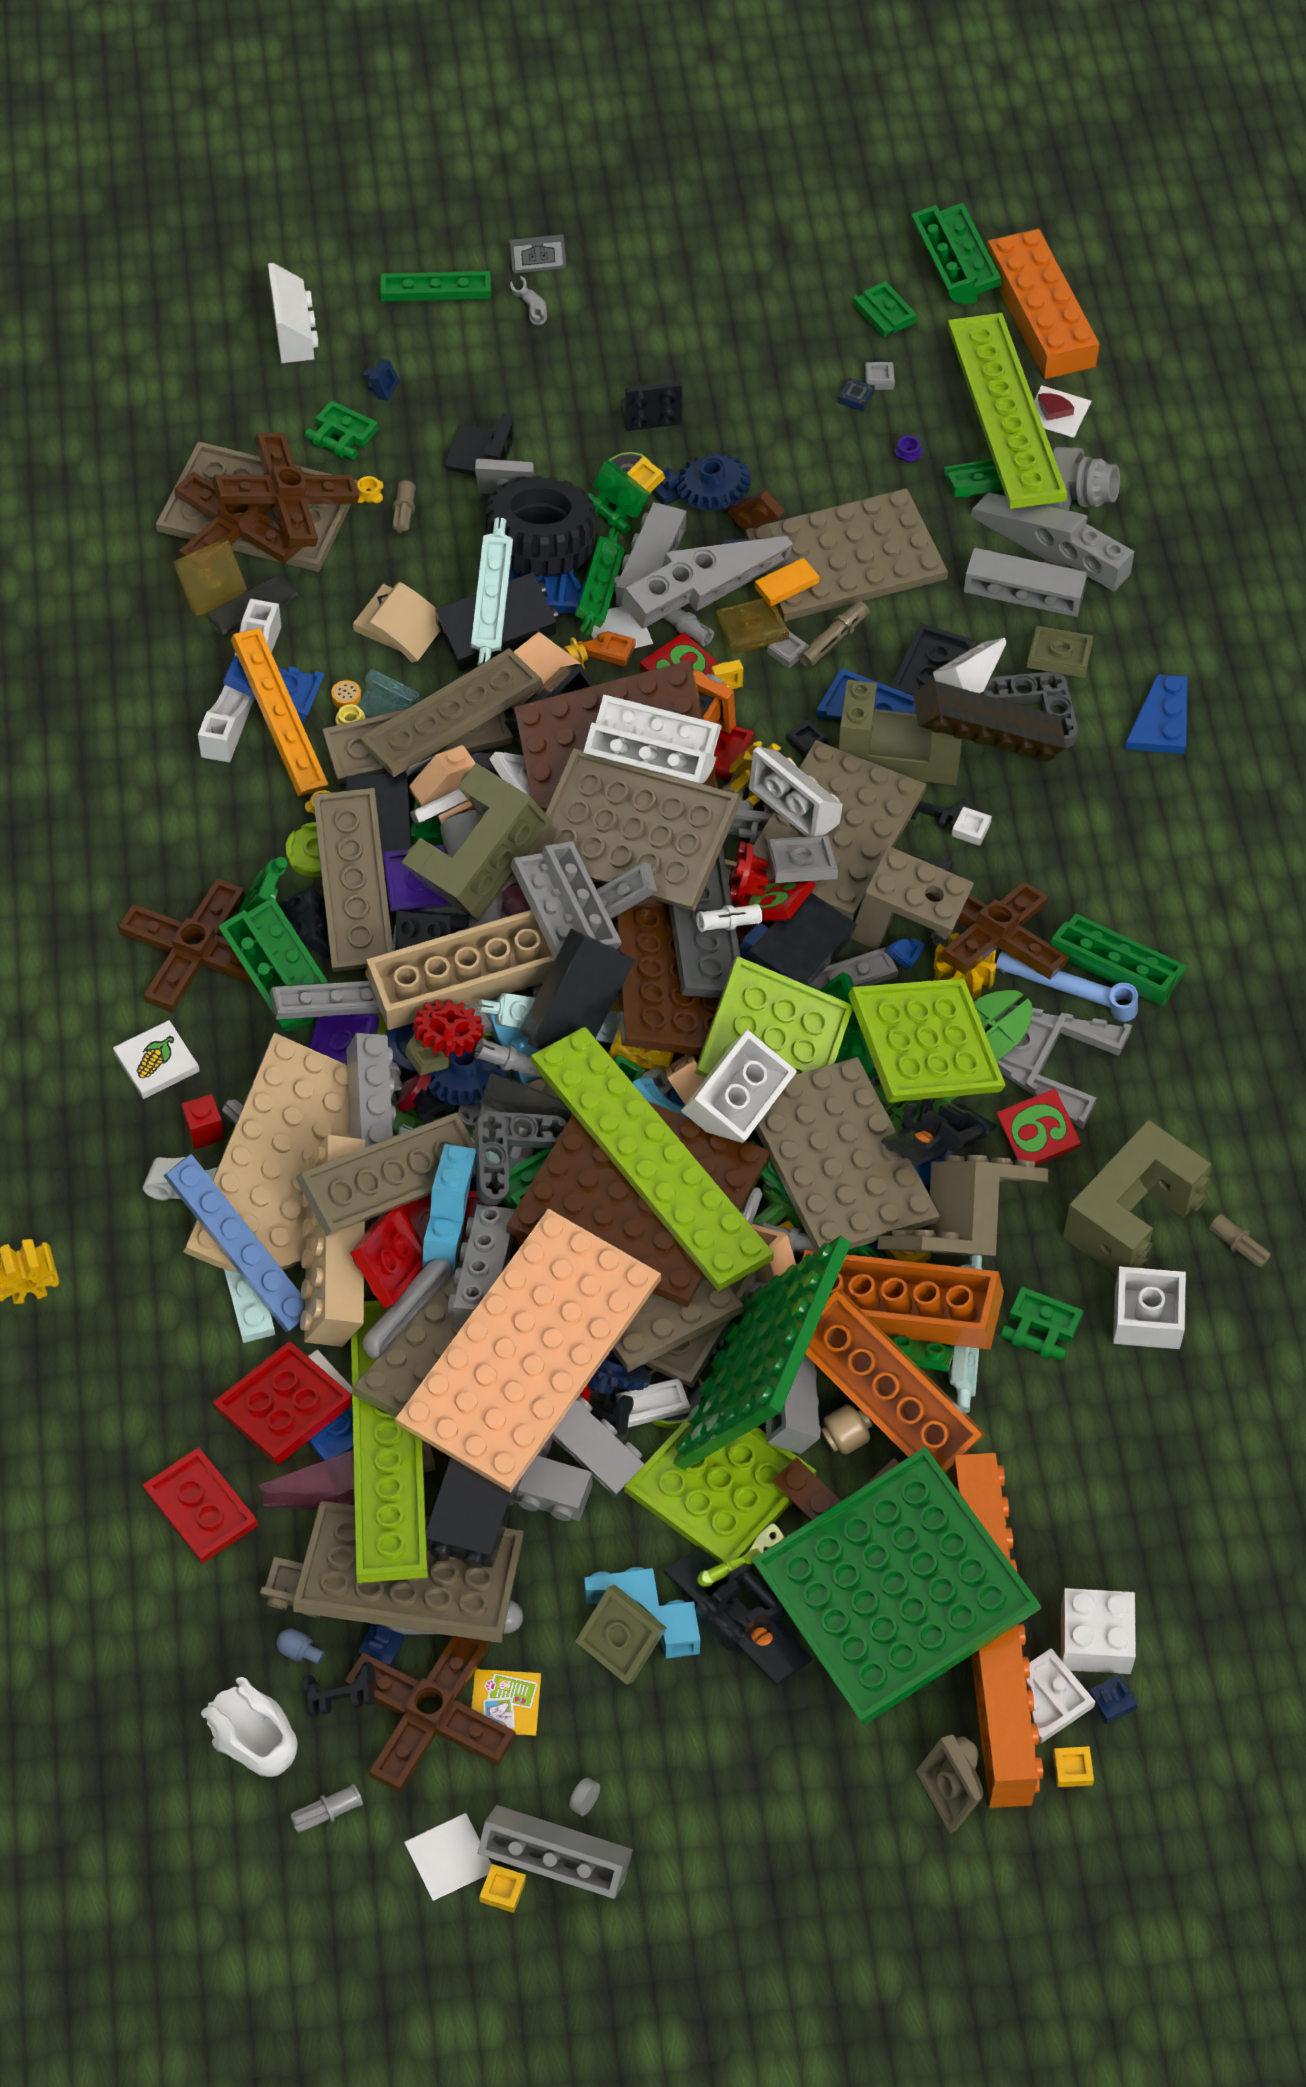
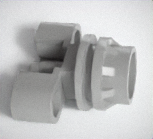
[1043,447,1120,511]

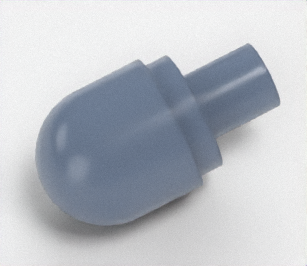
[276,1628,325,1664]

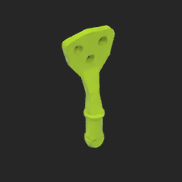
[697,1524,785,1587]

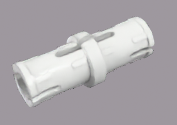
[696,904,762,932]

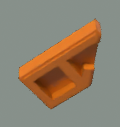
[577,631,636,667]

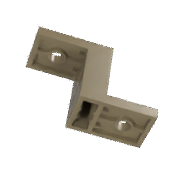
[850,846,974,950]
[877,1155,1048,1256]

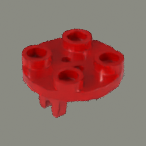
[729,841,769,904]

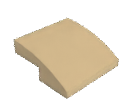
[367,582,440,663]

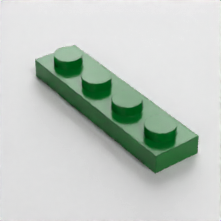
[381,271,491,301]

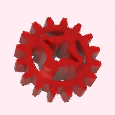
[413,999,484,1057]

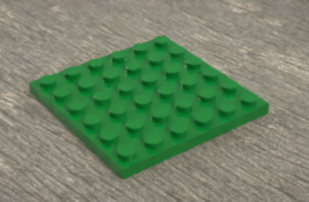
[673,1235,851,1470]
[752,1446,1041,1726]

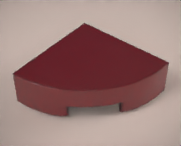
[1038,393,1075,421]
[396,1074,431,1113]

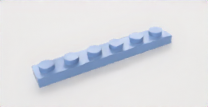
[163,1154,305,1332]

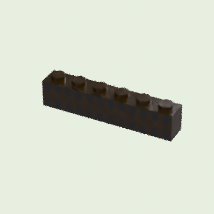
[913,681,1066,761]

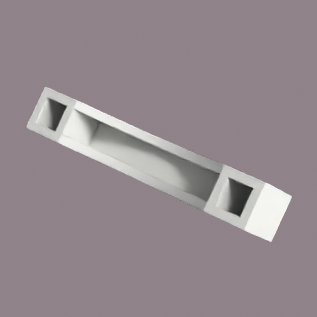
[198,599,282,763]

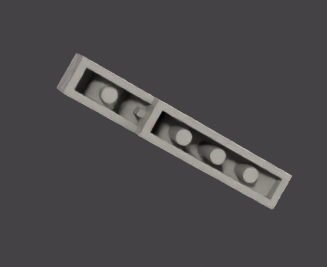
[971,492,1135,592]
[622,536,793,629]

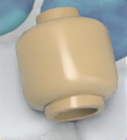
[821,1404,873,1455]

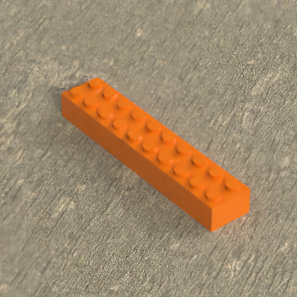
[951,1453,1043,1808]

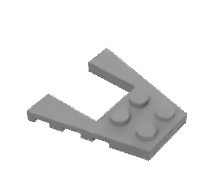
[990,1005,1132,1129]

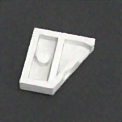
[1026,1648,1095,1744]

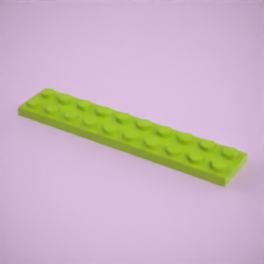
[948,313,1067,509]
[531,1027,774,1292]
[351,1300,428,1583]

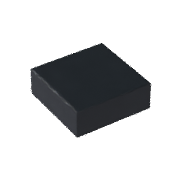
[786,720,828,758]

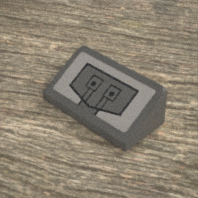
[509,234,566,274]

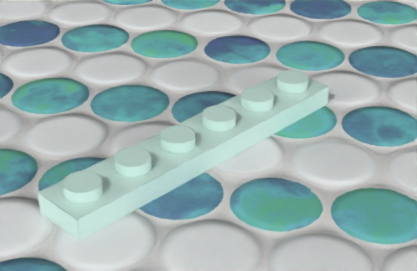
[205,1167,275,1343]

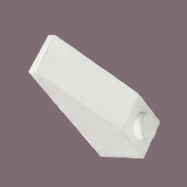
[933,638,1006,693]

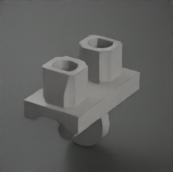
[728,800,774,846]

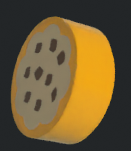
[331,680,362,709]

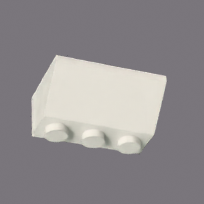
[268,263,319,363]
[749,747,843,837]
[681,1030,797,1143]

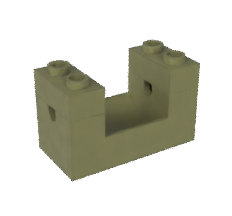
[839,680,962,785]
[402,763,552,921]
[1063,1120,1212,1276]

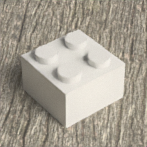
[1113,1266,1186,1349]
[1061,1588,1136,1674]

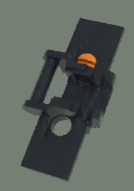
[881,1098,997,1166]
[664,1547,812,1686]

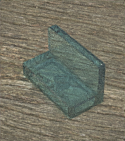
[356,669,422,718]

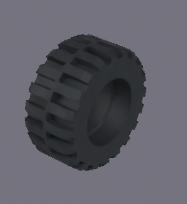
[485,476,596,577]

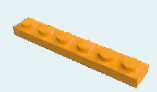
[231,628,329,797]

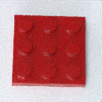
[212,1341,353,1466]

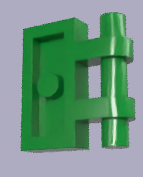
[305,400,379,460]
[588,461,650,534]
[237,857,287,914]
[1001,1287,1084,1361]

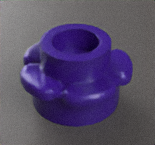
[895,436,923,462]

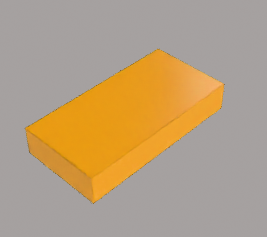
[755,557,820,607]

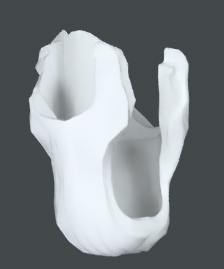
[201,1677,298,1777]

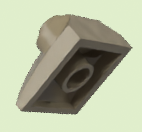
[916,1734,983,1833]

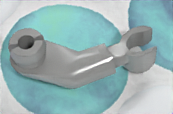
[510,276,547,326]

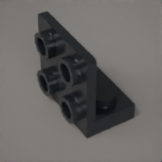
[621,382,682,431]
[445,413,515,475]
[277,887,331,959]
[395,910,469,951]

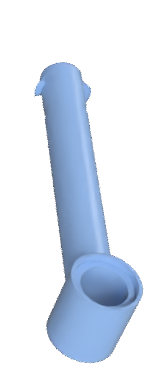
[996,951,1138,1022]

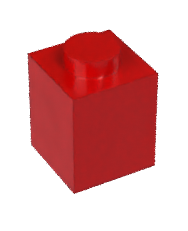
[181,1094,225,1150]

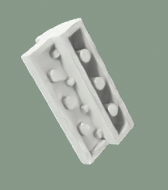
[583,695,722,784]

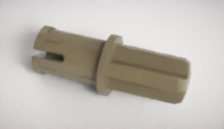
[392,481,416,534]
[1209,1214,1270,1267]

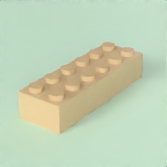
[366,910,555,1030]
[300,1134,365,1347]

